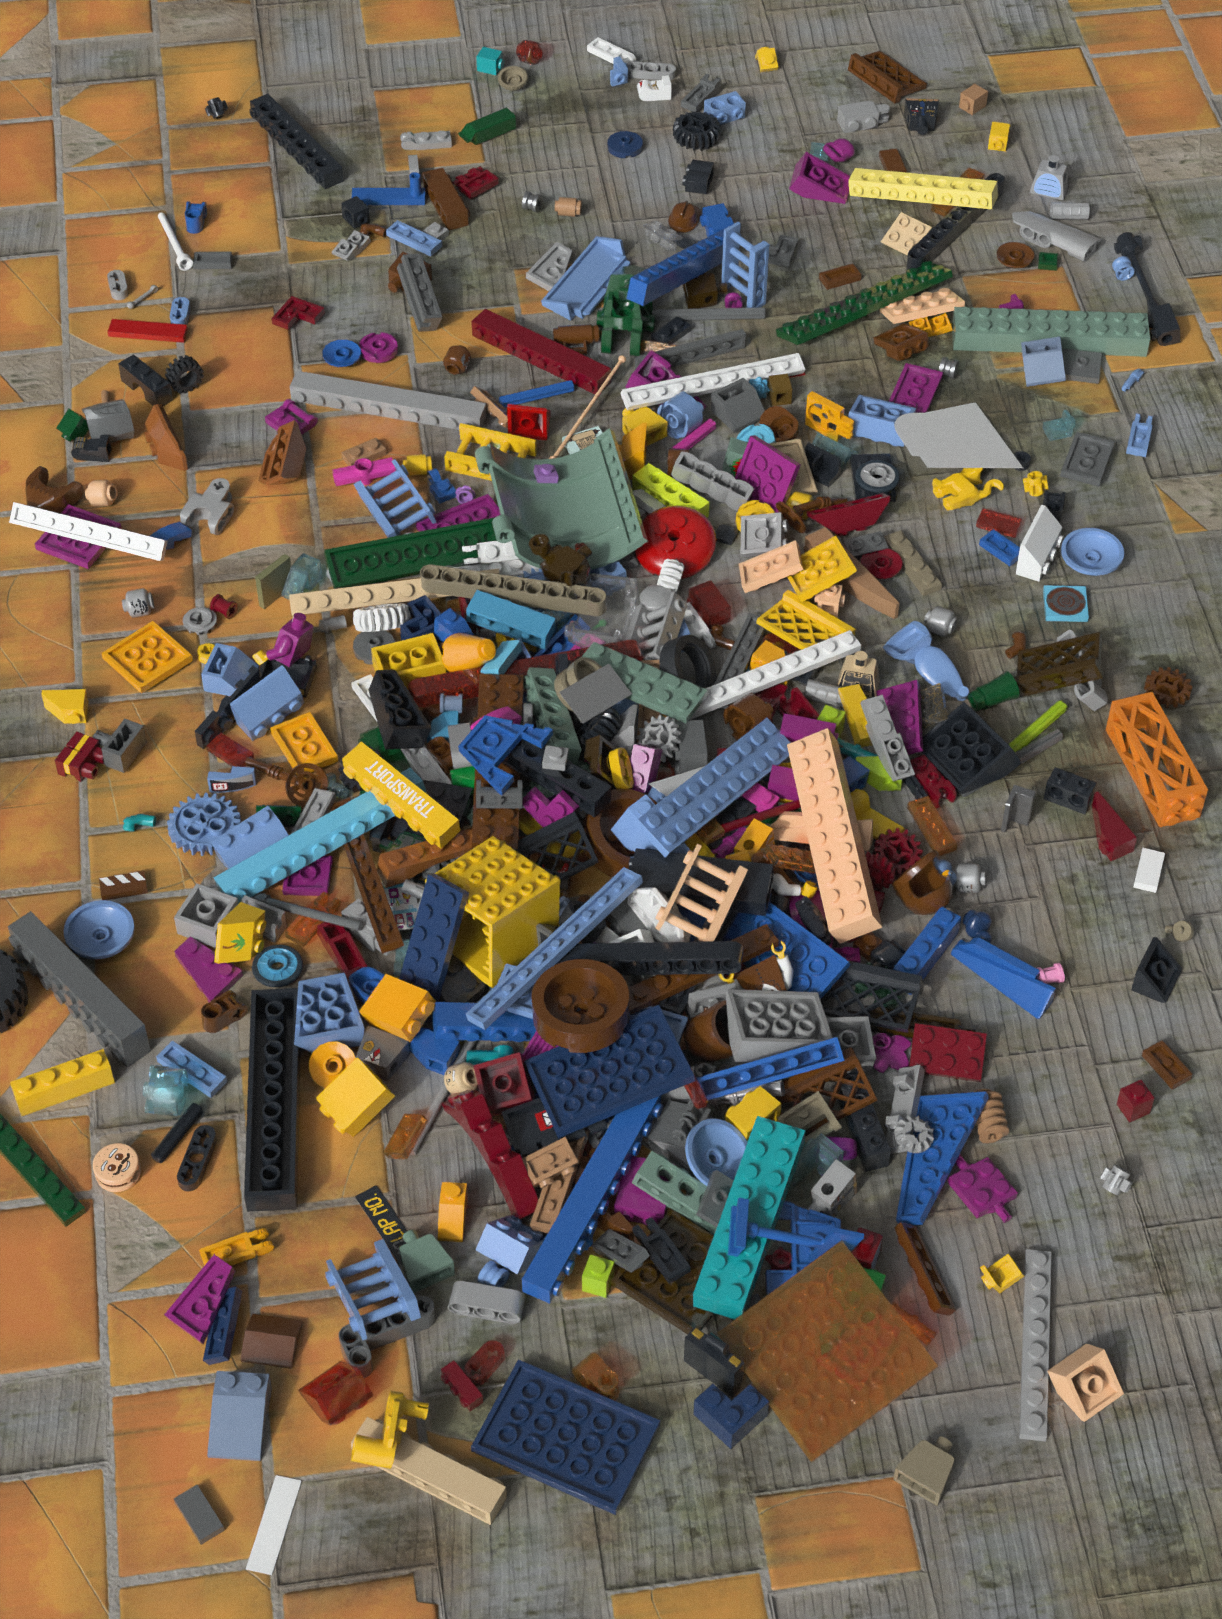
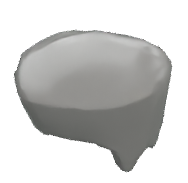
[639,585,672,620]

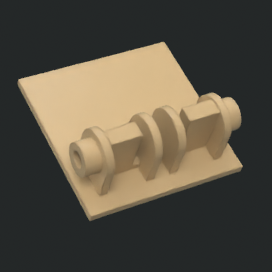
[881,212,932,256]

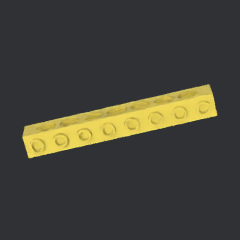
[849,168,998,209]

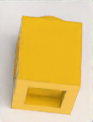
[988,122,1010,152]

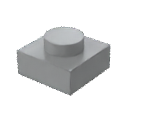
[422,222,449,241]
[542,745,569,771]

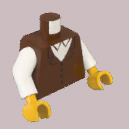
[751,849,818,899]
[718,940,793,991]

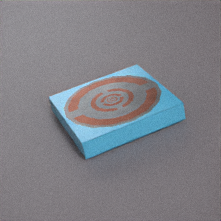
[1043,585,1089,622]

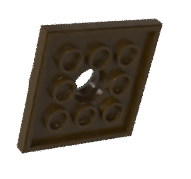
[611,1209,715,1334]

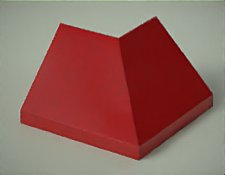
[507,404,551,441]

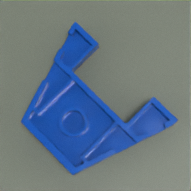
[458,715,553,795]
[765,1201,841,1295]

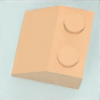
[1048,1344,1124,1422]

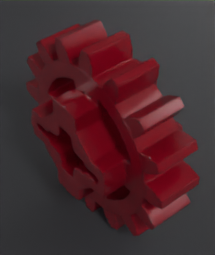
[872,828,923,877]
[865,852,896,891]

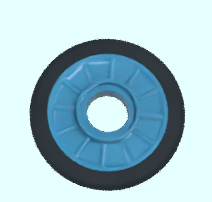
[252,945,303,987]

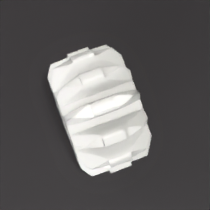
[657,559,684,593]

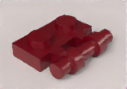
[452,166,499,199]

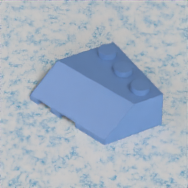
[294,973,364,1053]

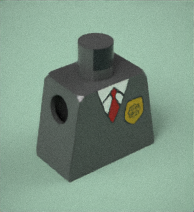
[356,1026,410,1080]

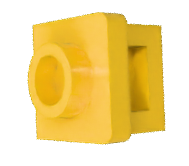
[755,47,778,72]
[980,1254,1024,1294]

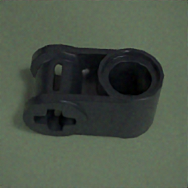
[1043,490,1066,523]

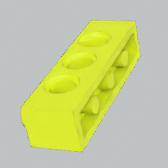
[632,463,709,517]

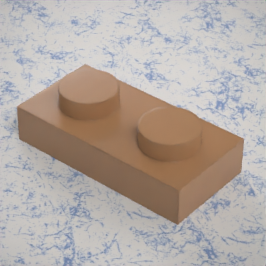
[341,438,387,466]

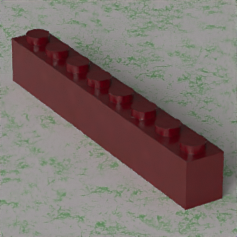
[471,309,611,394]

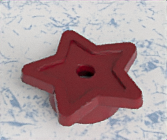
[765,1246,792,1270]

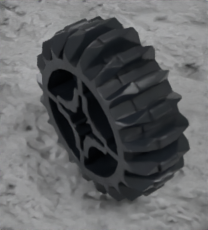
[673,111,721,151]
[574,707,622,758]

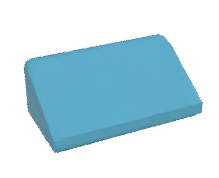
[481,640,522,675]

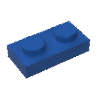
[979,529,1020,566]

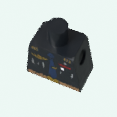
[904,98,939,135]

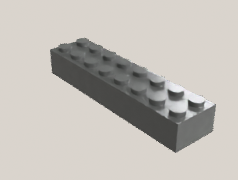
[8,911,151,1068]

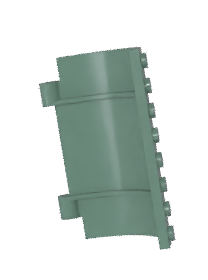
[475,428,648,570]

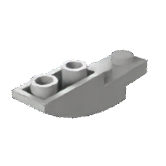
[860,695,915,782]

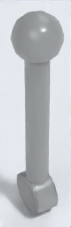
[127,285,158,309]

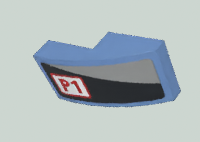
[207,766,257,793]

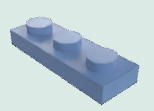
[386,220,442,256]
[156,1041,227,1098]

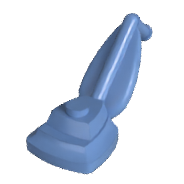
[883,621,969,701]

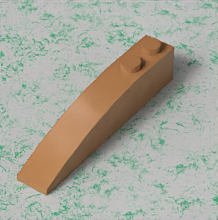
[804,527,899,619]

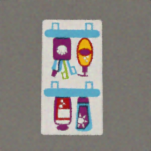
[381,878,418,931]

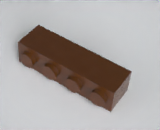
[422,168,470,230]

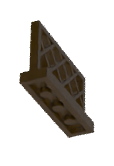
[1014,632,1103,697]

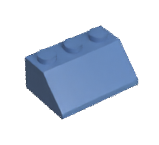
[848,395,916,447]
[230,665,304,741]
[211,806,289,870]

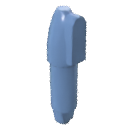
[1122,368,1144,392]

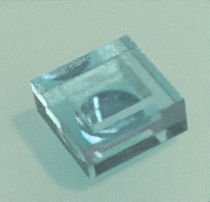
[810,142,828,161]

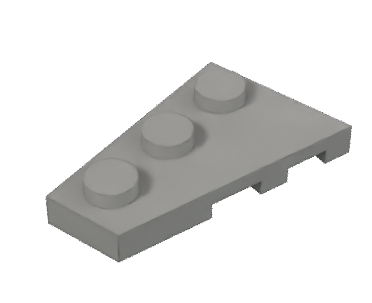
[526,242,572,291]

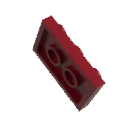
[909,1023,987,1082]

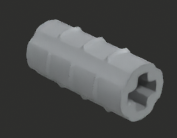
[1050,202,1090,220]
[804,679,843,707]

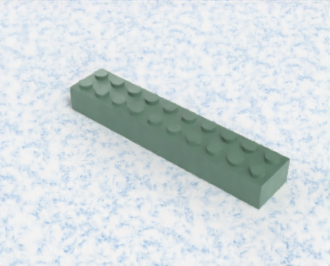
[952,307,1150,357]

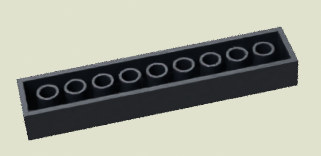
[244,988,301,1212]

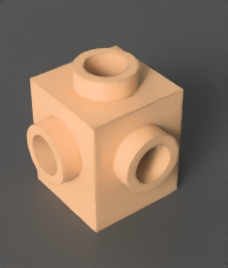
[814,585,845,618]

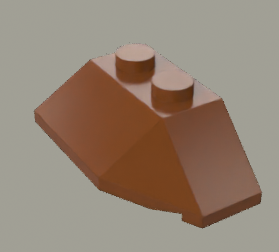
[143,404,188,471]
[258,420,306,485]

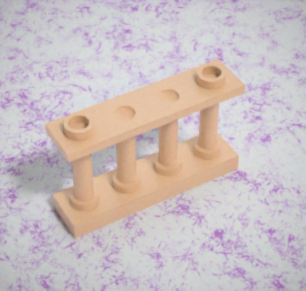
[655,844,748,942]

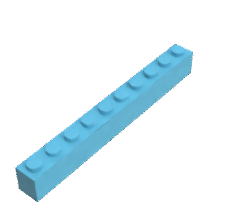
[213,768,428,904]

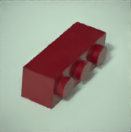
[440,1360,483,1412]

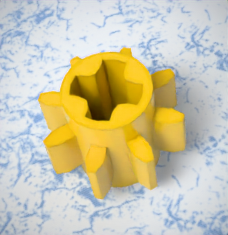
[1023,471,1048,496]

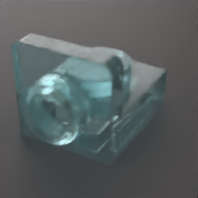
[1042,410,1075,441]

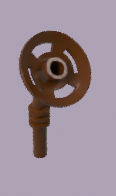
[775,496,848,534]
[245,757,328,807]

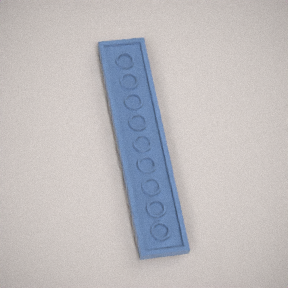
[634,718,791,858]

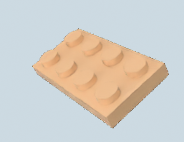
[879,288,965,324]

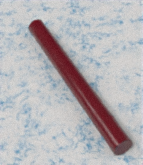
[721,799,801,833]

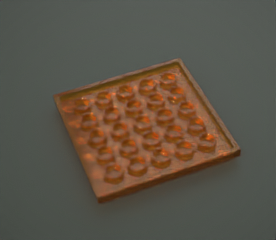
[717,1240,938,1463]

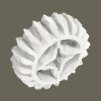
[353,603,411,632]

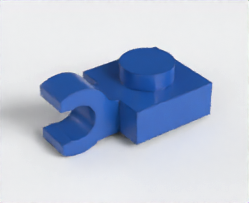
[428,468,457,504]

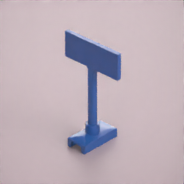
[728,1198,864,1266]

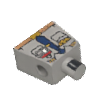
[807,1159,857,1217]

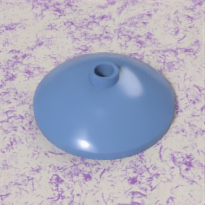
[1061,528,1124,576]
[64,900,135,959]
[685,1119,747,1186]

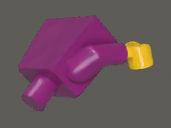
[252,612,314,667]

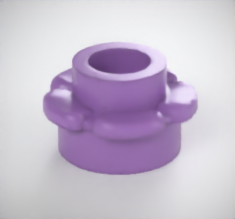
[456,485,475,504]

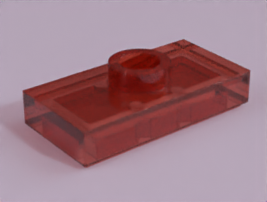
[206,733,254,767]

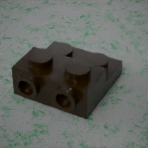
[584,735,617,790]

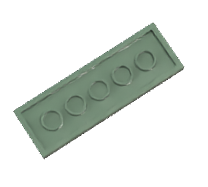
[582,642,708,724]

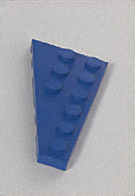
[896,1092,989,1225]

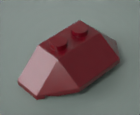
[806,493,890,536]

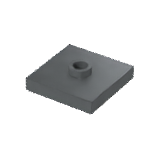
[1062,348,1102,384]

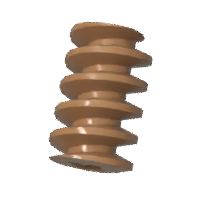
[974,1089,1009,1144]

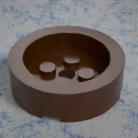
[580,789,657,878]
[531,959,630,1053]

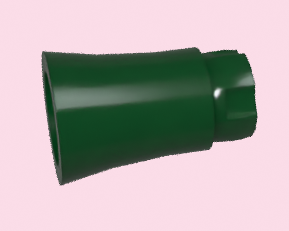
[968,671,1020,712]

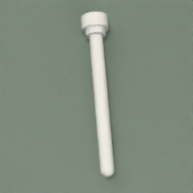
[158,212,193,271]

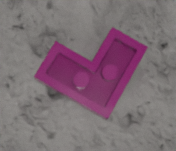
[522,787,579,827]

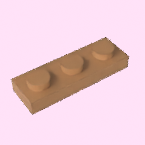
[470,386,508,428]

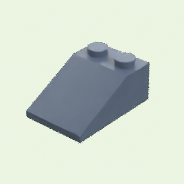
[207,1371,272,1461]

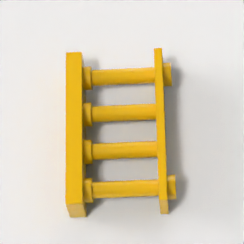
[444,423,537,481]

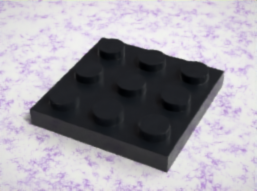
[390,780,474,840]

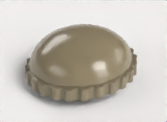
[498,66,528,91]

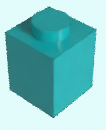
[476,47,505,75]

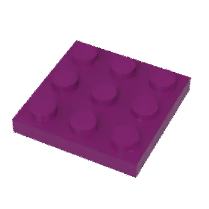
[735,435,801,513]
[35,505,122,569]

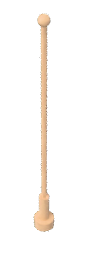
[549,355,626,459]

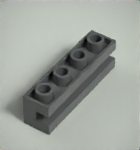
[397,253,443,332]

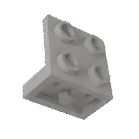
[686,974,737,1018]

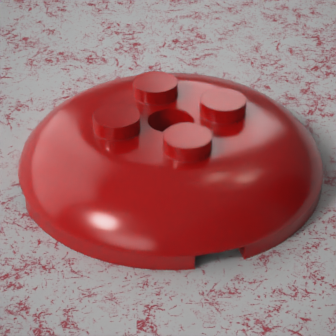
[634,505,716,579]

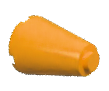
[441,633,496,676]

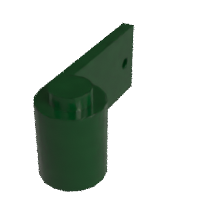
[358,726,412,773]

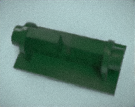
[256,804,303,827]

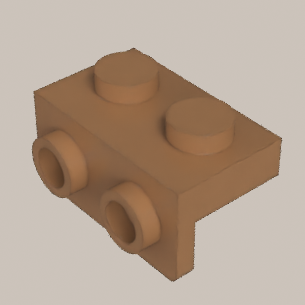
[522,1137,579,1188]

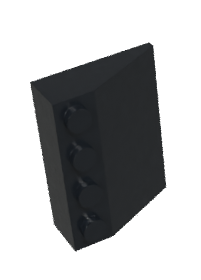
[921,702,1022,794]

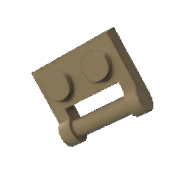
[777,1091,842,1154]

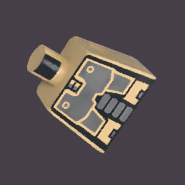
[837,651,880,698]

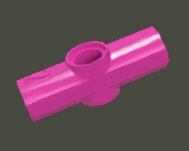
[332,457,395,486]

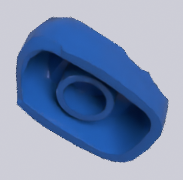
[349,967,384,1005]

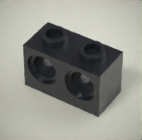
[1044,767,1097,815]

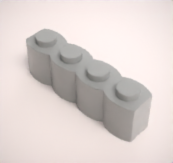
[671,452,754,511]
[1057,629,1108,711]

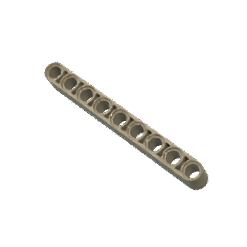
[420,565,607,616]

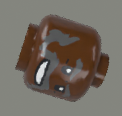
[443,345,471,375]

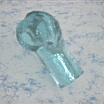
[326,773,349,799]

